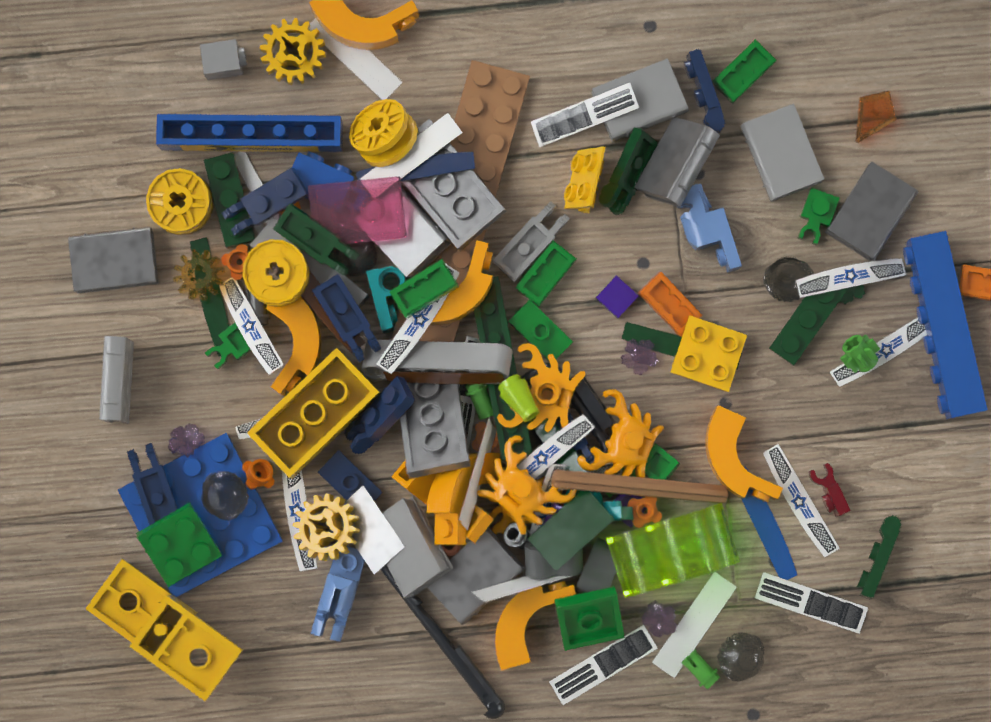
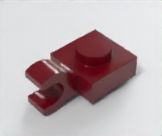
[809,463,851,516]

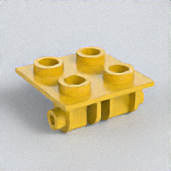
[564,146,606,214]
[670,315,747,392]

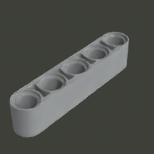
[361,340,513,384]

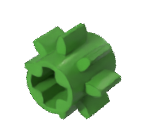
[840,335,880,373]

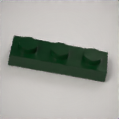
[203,152,255,249]
[769,289,847,366]

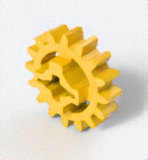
[260,18,326,85]
[292,494,360,561]

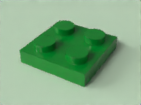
[136,502,222,587]
[554,586,625,651]

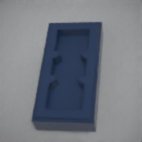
[318,450,383,502]

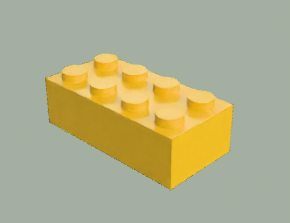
[247,348,380,479]

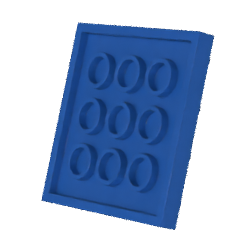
[118,433,283,597]

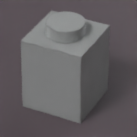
[200,39,247,80]

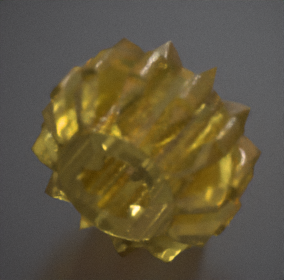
[173,249,225,301]

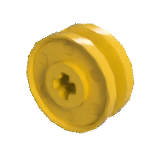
[349,99,418,167]
[146,168,214,235]
[243,239,310,307]

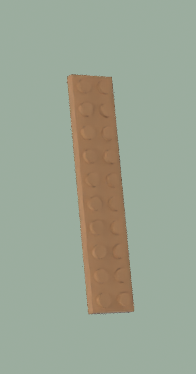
[391,60,530,342]

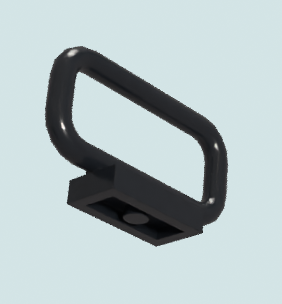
[520,363,616,464]

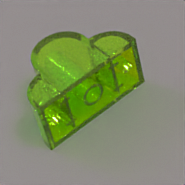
[606,503,741,598]

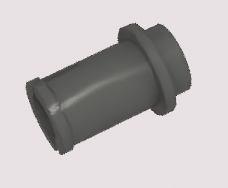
[245,289,271,326]
[503,523,530,550]

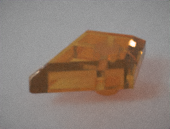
[855,91,896,143]

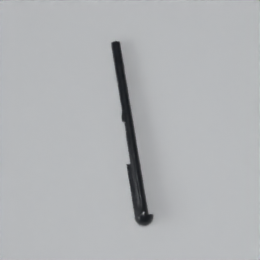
[380,564,505,719]

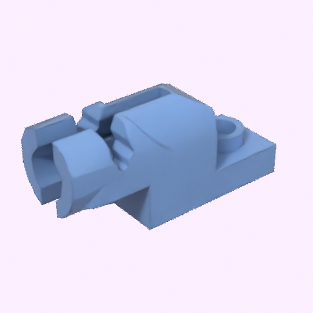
[677,184,742,273]
[311,546,365,642]

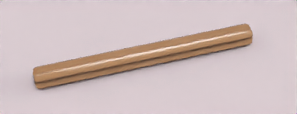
[552,469,728,504]

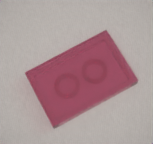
[308,176,407,244]

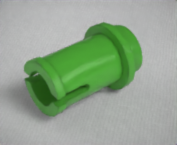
[465,384,493,420]
[681,650,720,689]

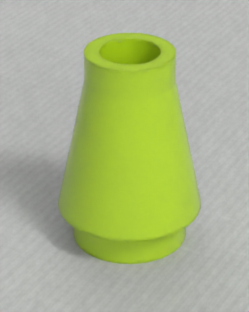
[498,374,540,422]

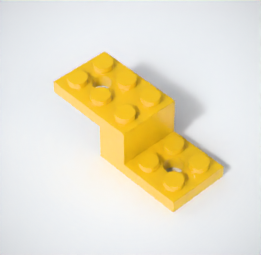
[85,559,243,701]

